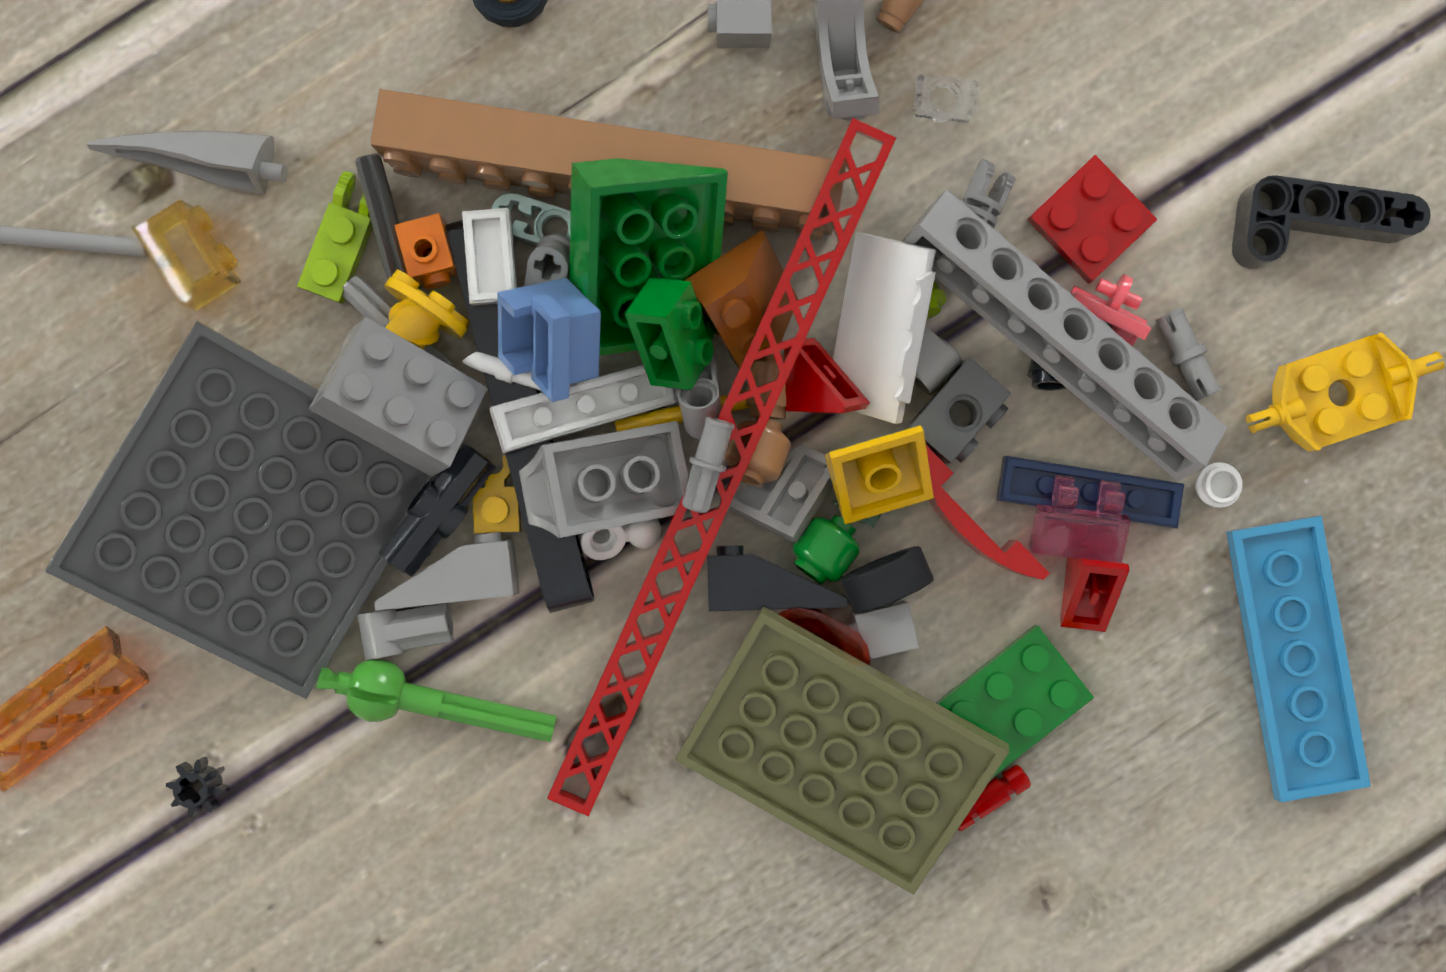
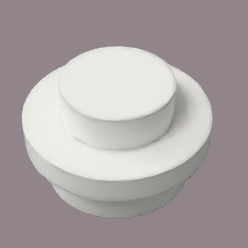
[1195,462,1242,508]

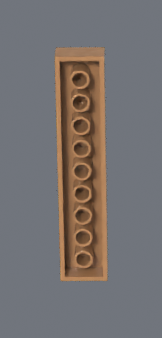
[370,89,846,240]

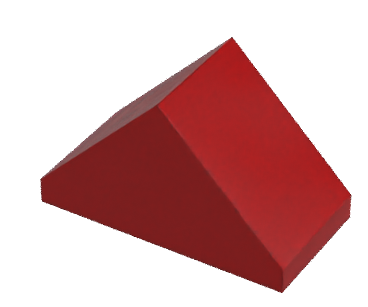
[784,338,870,413]
[1060,557,1130,632]

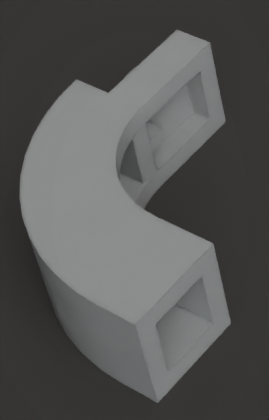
[813,0,879,121]

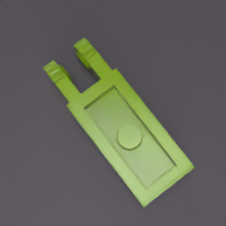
[297,170,373,304]

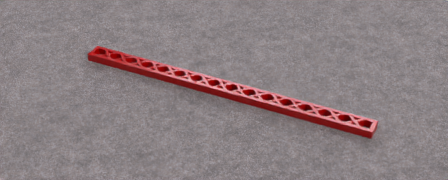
[547,118,897,817]

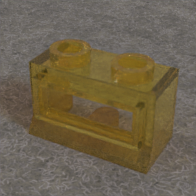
[132,199,242,310]

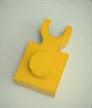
[473,455,522,534]

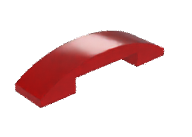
[926,445,1050,580]

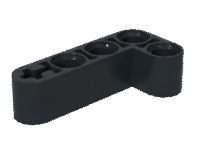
[1232,175,1431,269]

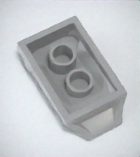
[519,421,691,538]

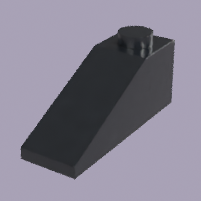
[707,545,847,611]

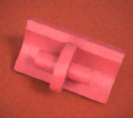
[1070,274,1152,346]

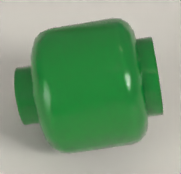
[792,515,860,585]

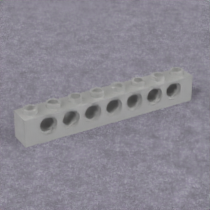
[902,189,1228,481]

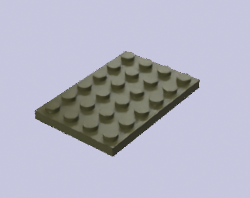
[675,606,1009,895]

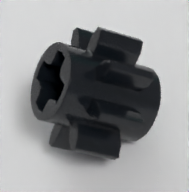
[166,757,230,817]

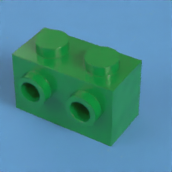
[625,278,714,390]

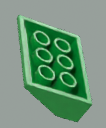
[569,158,728,356]

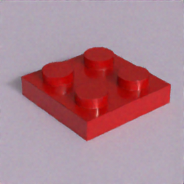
[1027,155,1158,284]

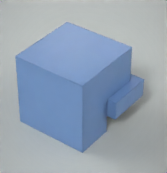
[497,278,601,402]

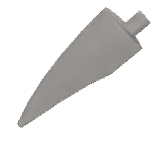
[86,131,288,195]

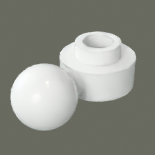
[577,519,662,560]

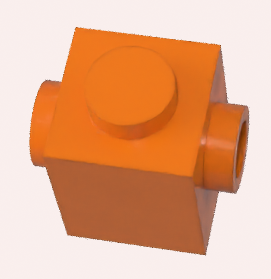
[394,213,457,289]

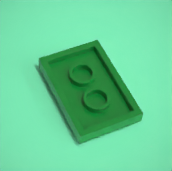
[935,625,1094,778]

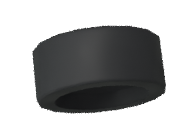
[841,546,934,613]

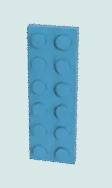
[1226,516,1371,802]

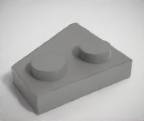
[728,444,833,544]

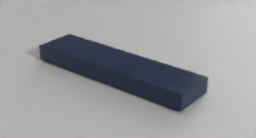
[996,456,1184,528]

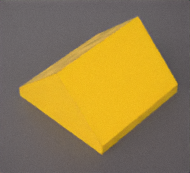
[824,425,934,524]

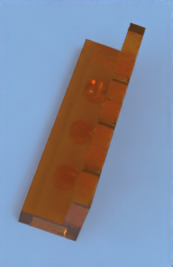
[0,626,149,792]

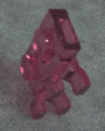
[1029,475,1131,563]

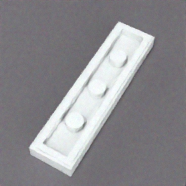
[489,365,677,453]

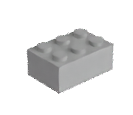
[309,316,488,477]

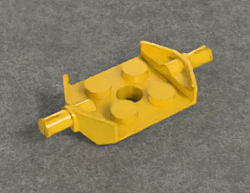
[1246,332,1445,452]

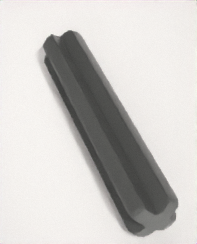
[355,153,407,280]

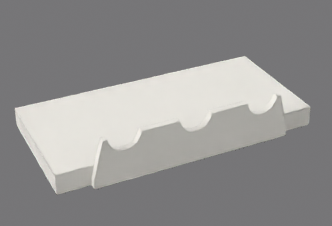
[833,232,936,424]

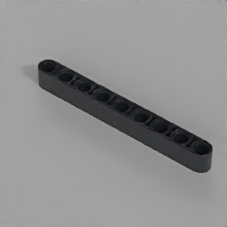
[446,220,595,613]

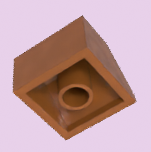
[684,230,799,368]

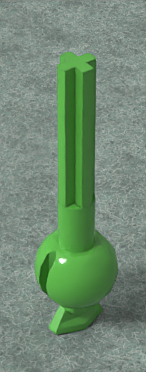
[316,659,557,742]

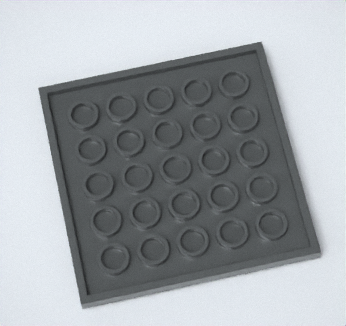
[44,321,439,699]

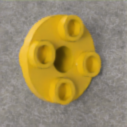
[384,269,470,350]

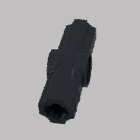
[379,442,496,577]

